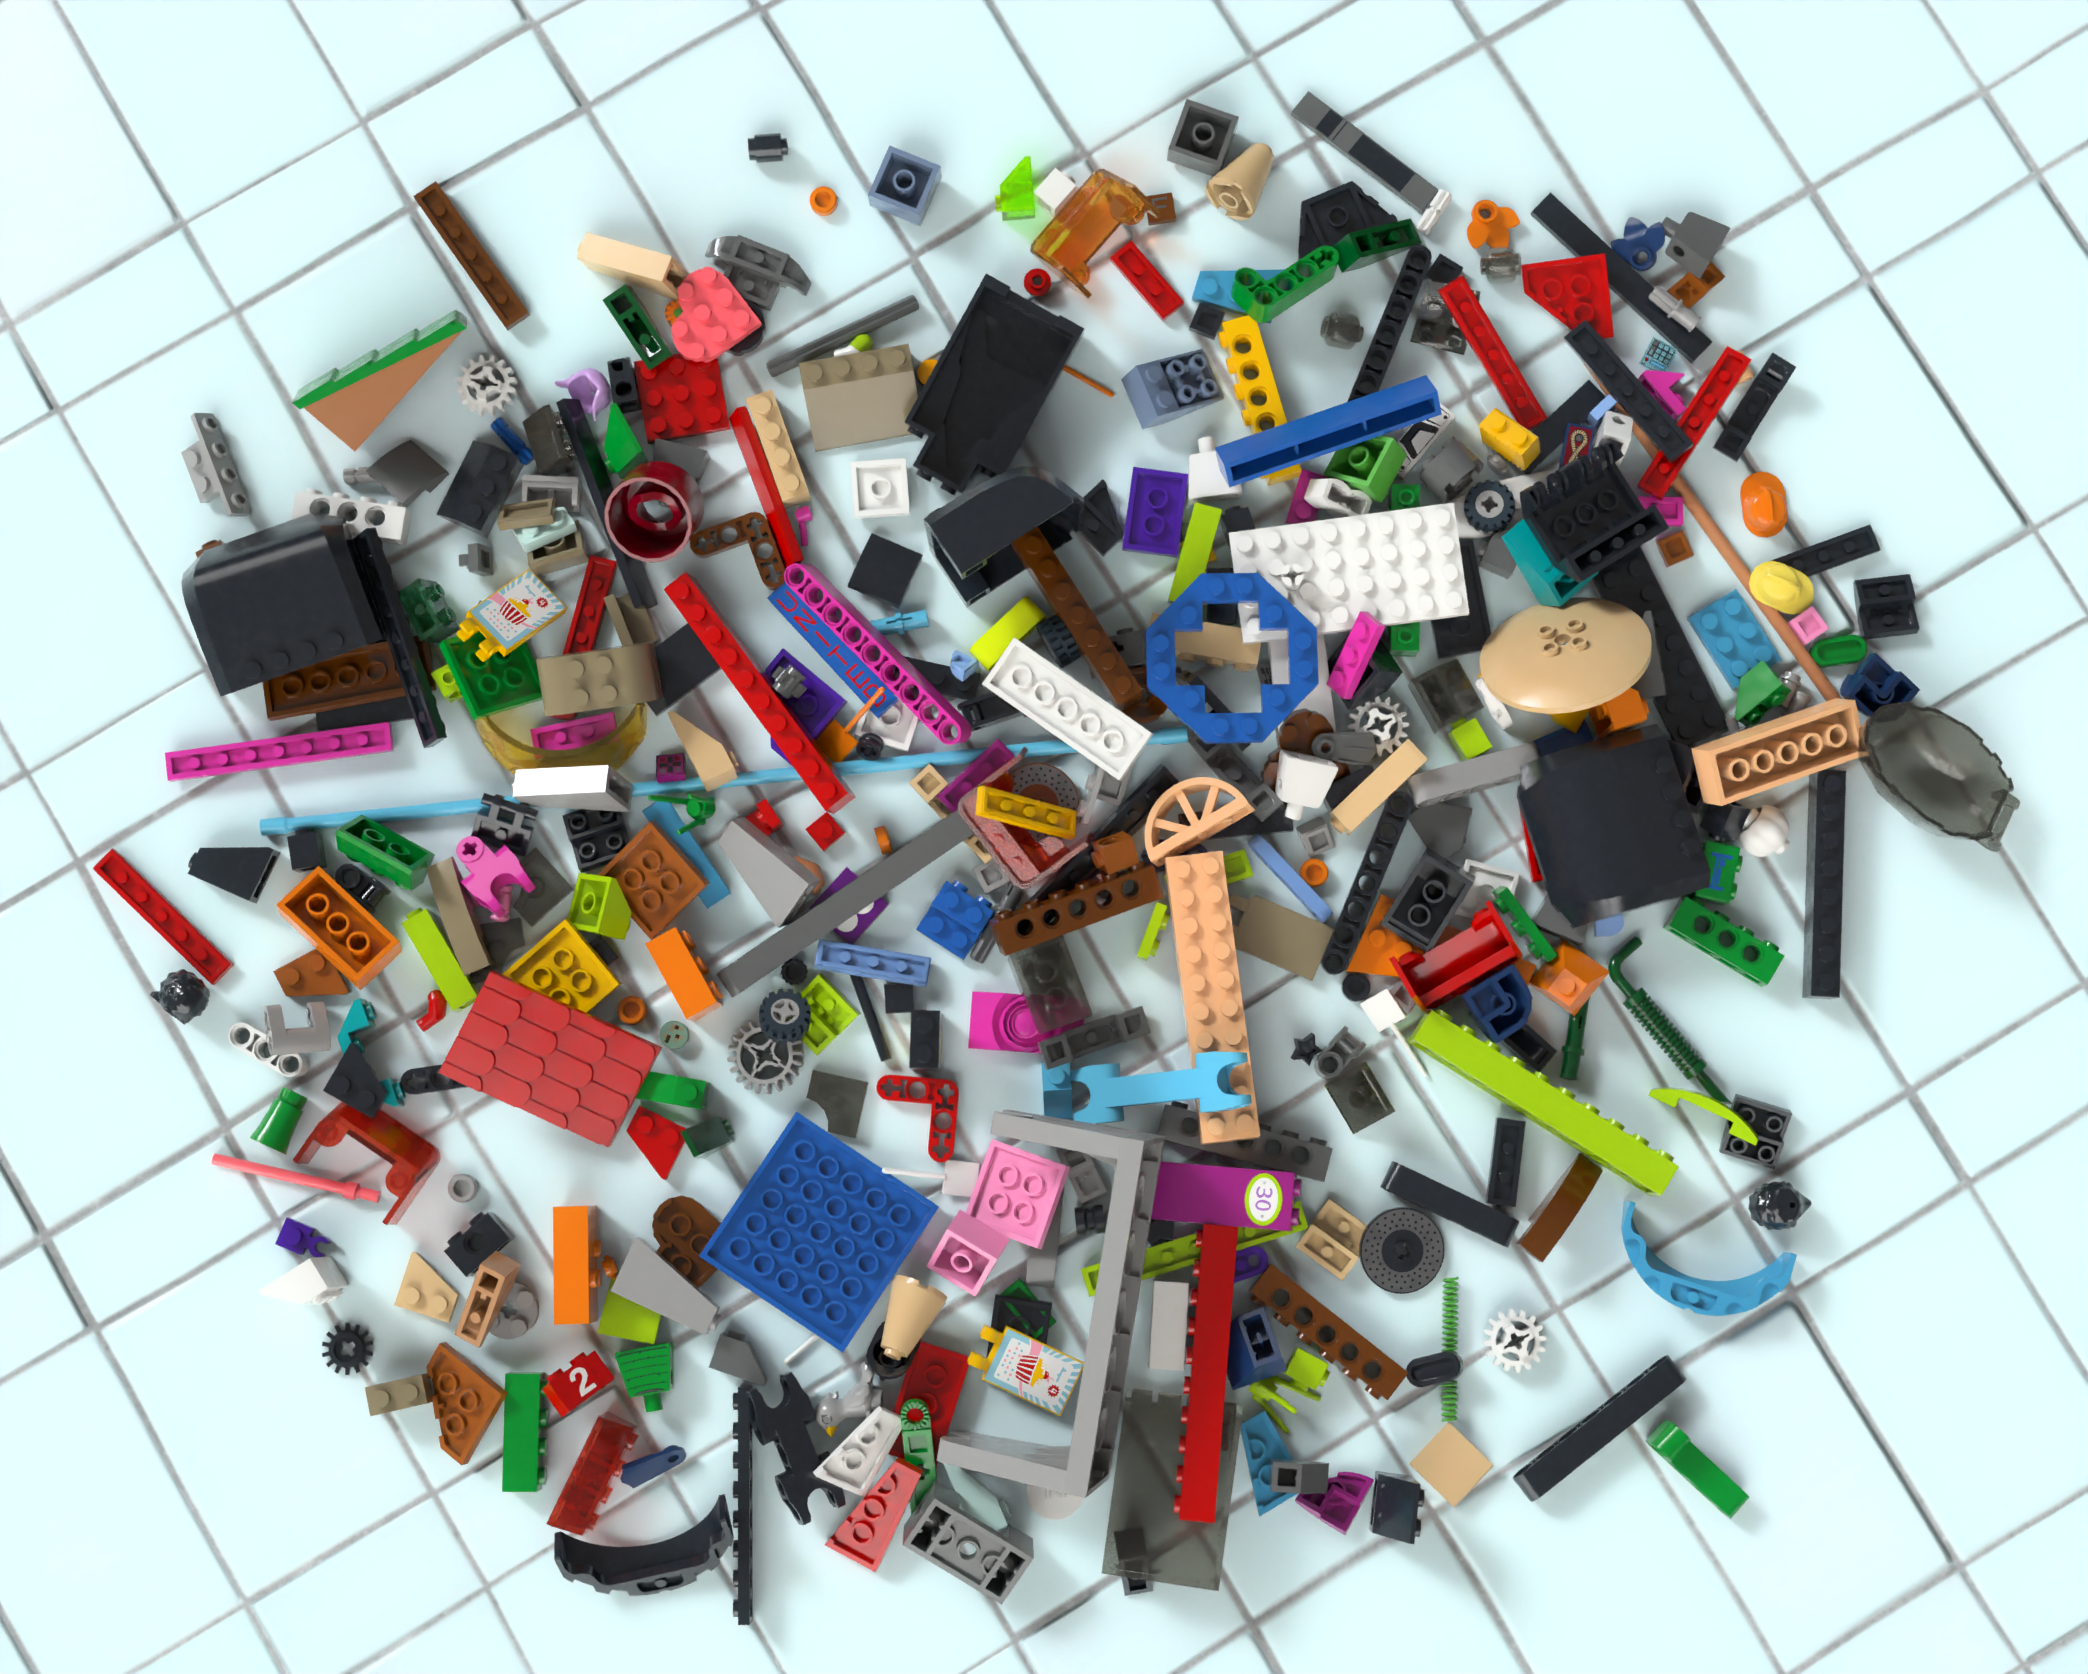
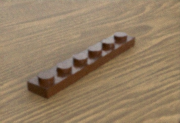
[413,181,530,331]

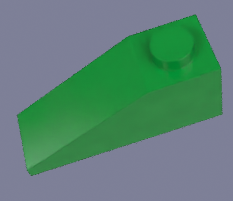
[636,1071,710,1110]

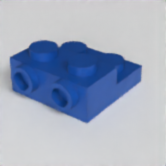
[916,880,994,961]

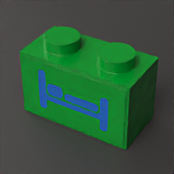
[1690,840,1743,906]

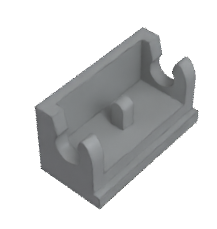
[521,475,582,513]

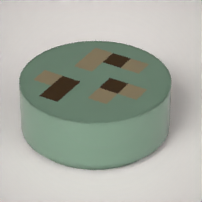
[660,1021,689,1050]

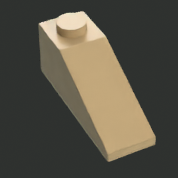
[667,711,739,793]

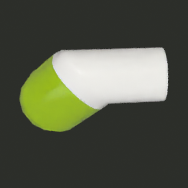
[834,334,873,357]

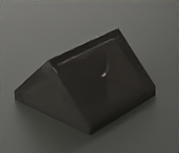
[1324,1061,1395,1134]

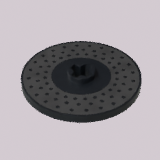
[1359,1207,1445,1294]

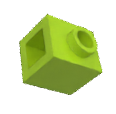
[1283,1347,1330,1392]

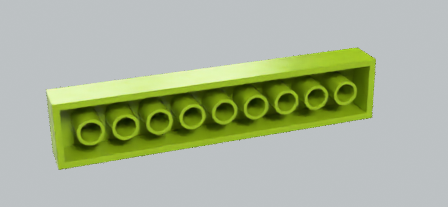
[1407,1009,1679,1196]

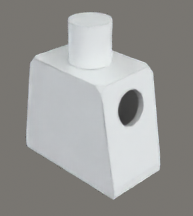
[1590,411,1633,468]
[1188,436,1242,505]
[1275,749,1338,820]

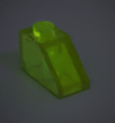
[995,156,1035,221]

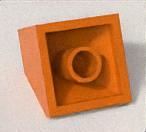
[1529,939,1609,1016]

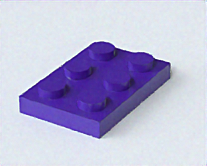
[1122,467,1188,558]

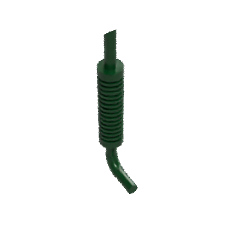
[1608,936,1732,1104]

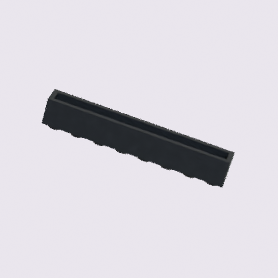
[1802,770,1846,1000]

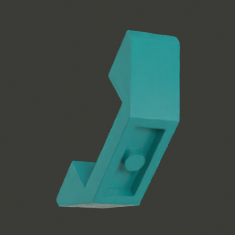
[337,998,406,1108]

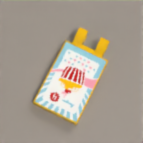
[456,569,567,662]
[967,1324,1084,1416]

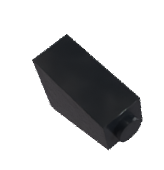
[188,847,281,904]

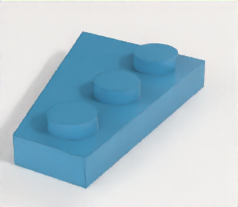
[1192,269,1285,324]
[1239,1410,1297,1517]

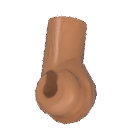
[795,855,825,894]

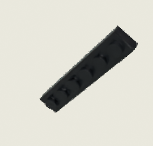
[1564,320,1693,464]

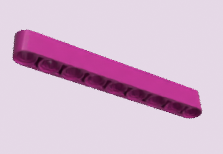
[784,563,972,745]

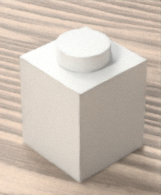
[1034,168,1076,218]

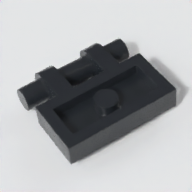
[471,793,539,856]

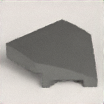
[1408,802,1473,859]

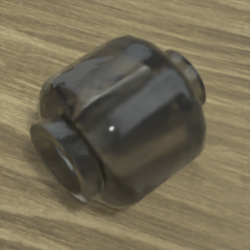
[1320,311,1364,350]

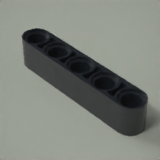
[1380,1161,1520,1248]

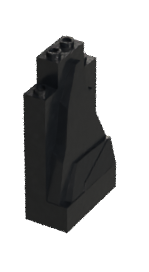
[905,273,1084,496]

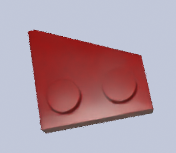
[626,1105,687,1180]

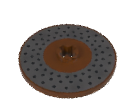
[998,763,1080,847]

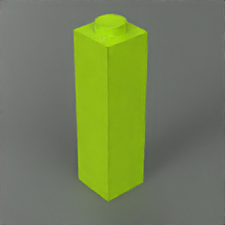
[1168,502,1222,603]
[401,908,479,1012]

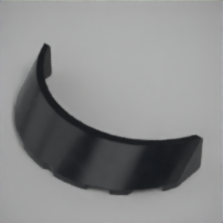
[554,1494,734,1596]

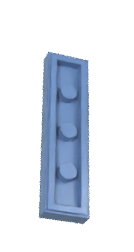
[814,939,931,987]

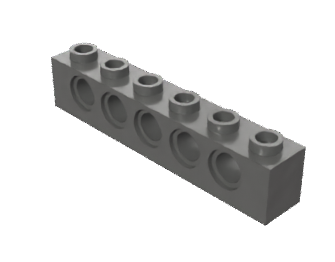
[1157,1101,1333,1182]

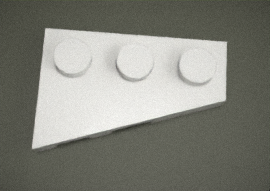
[813,1406,902,1497]

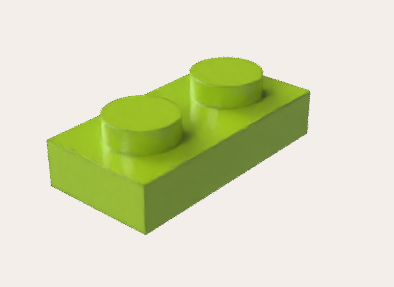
[1137,902,1170,961]

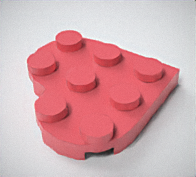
[671,267,762,363]

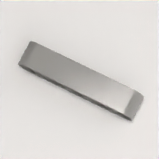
[1407,742,1541,808]

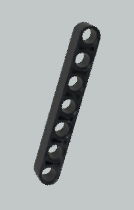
[1347,245,1432,402]
[1321,791,1413,975]
[1513,1355,1686,1502]

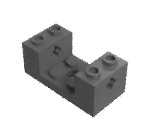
[902,1480,1034,1605]

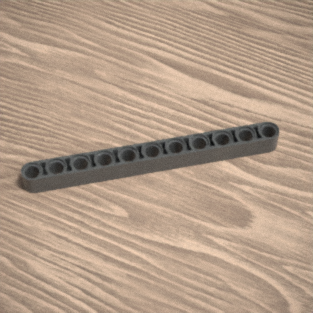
[716,800,988,998]

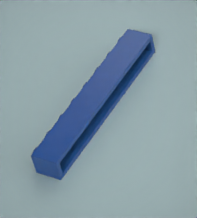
[1215,375,1442,488]

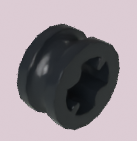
[856,733,884,761]

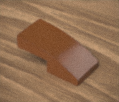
[1667,262,1725,309]

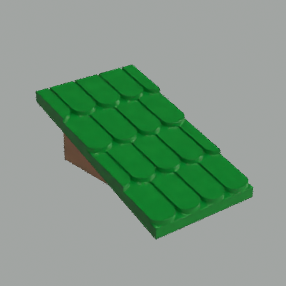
[292,310,467,451]

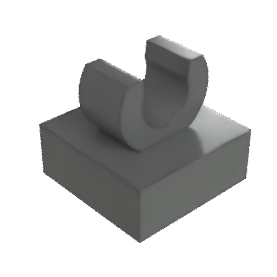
[459,543,493,577]

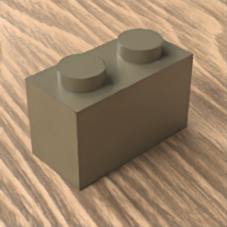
[365,1373,433,1416]

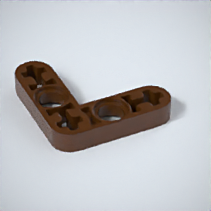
[690,512,785,591]

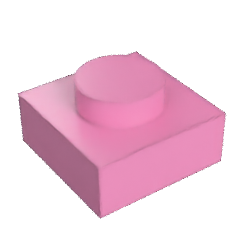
[1788,606,1829,646]

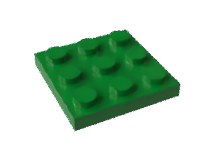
[439,631,543,721]

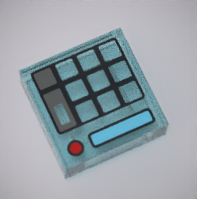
[1639,337,1678,372]

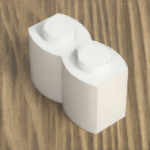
[1304,478,1372,518]

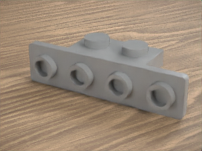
[181,413,251,516]
[1077,763,1134,825]

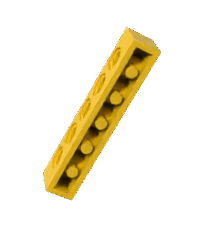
[1218,315,1302,486]

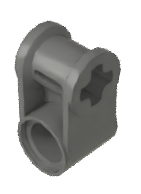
[1314,1026,1367,1079]

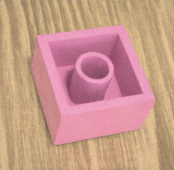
[926,1210,1010,1297]

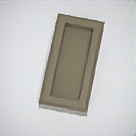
[497,498,557,531]

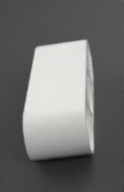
[228,1023,310,1078]

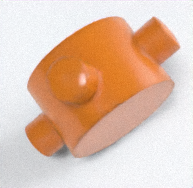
[601,1255,619,1279]

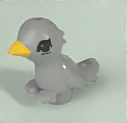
[814,1361,883,1437]

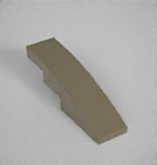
[426,856,493,976]

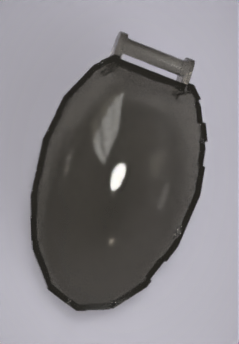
[1858,702,2021,852]

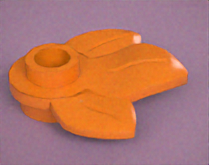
[1467,200,1520,251]

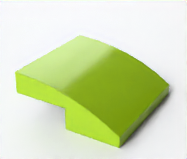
[785,973,861,1055]
[598,1278,662,1344]

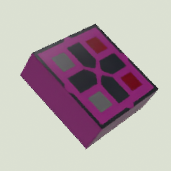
[656,753,686,783]

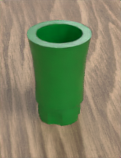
[250,1087,308,1155]

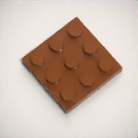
[598,820,710,940]

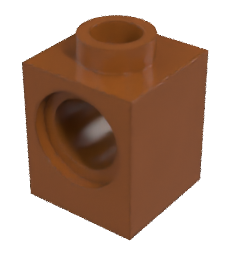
[1092,831,1140,875]

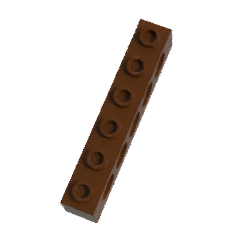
[989,861,1164,956]
[1248,1263,1409,1400]

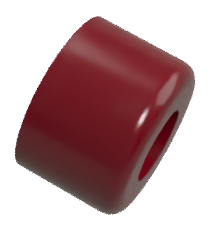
[604,461,704,562]

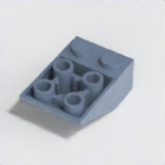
[1121,349,1224,430]

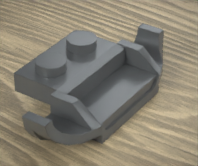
[705,235,811,311]

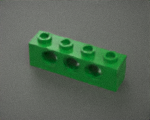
[1663,896,1784,987]

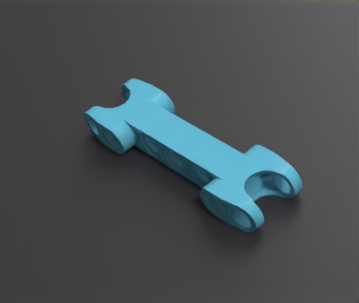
[1070,1051,1252,1123]

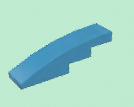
[642,795,731,909]

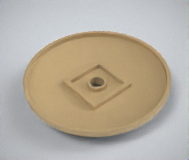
[1479,597,1652,714]

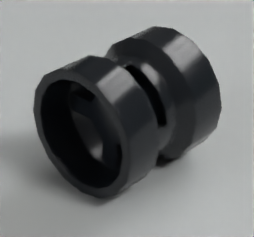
[1074,1205,1106,1236]

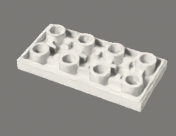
[1267,634,1336,733]

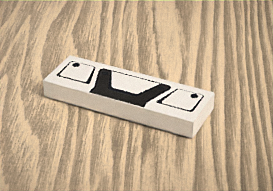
[1396,403,1456,480]

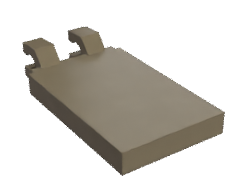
[1229,894,1334,981]

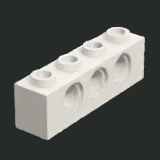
[291,489,412,546]

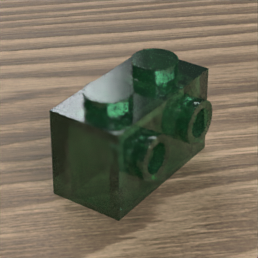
[399,578,460,644]

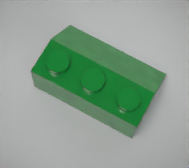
[336,814,435,891]

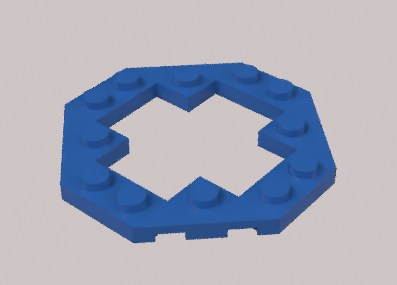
[1145,573,1319,744]

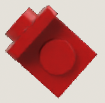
[746,799,784,836]

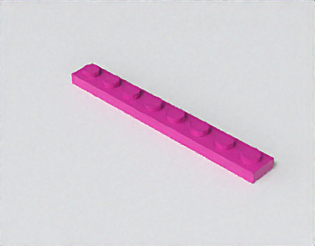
[165,722,394,782]

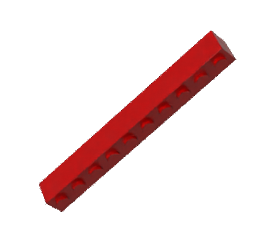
[664,572,856,814]
[1173,1224,1238,1523]

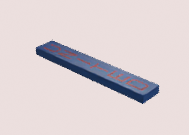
[767,582,899,719]

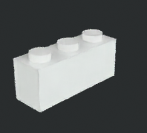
[1148,1280,1192,1371]

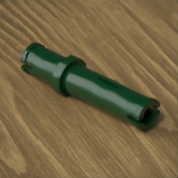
[1560,996,1591,1081]

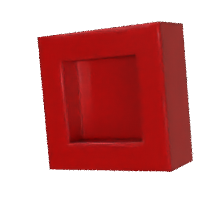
[805,812,845,852]

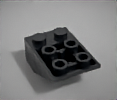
[1369,1471,1424,1544]

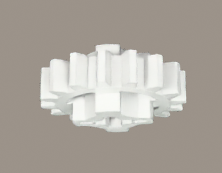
[456,355,518,416]
[1347,696,1409,758]
[1482,1309,1547,1373]

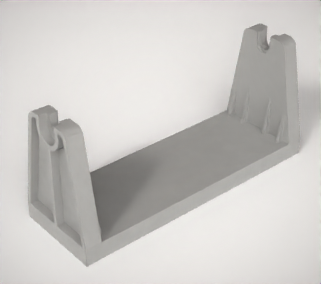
[937,1110,1165,1498]

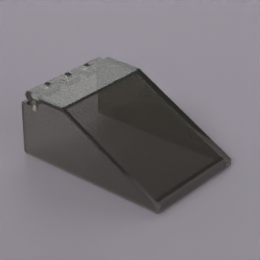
[1102,1388,1242,1591]

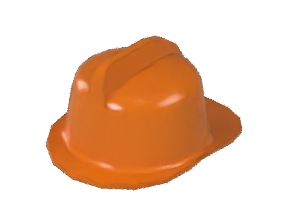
[1740,472,1788,538]

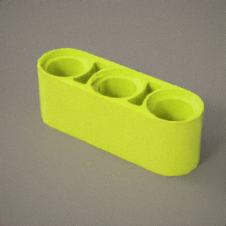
[969,596,1047,671]

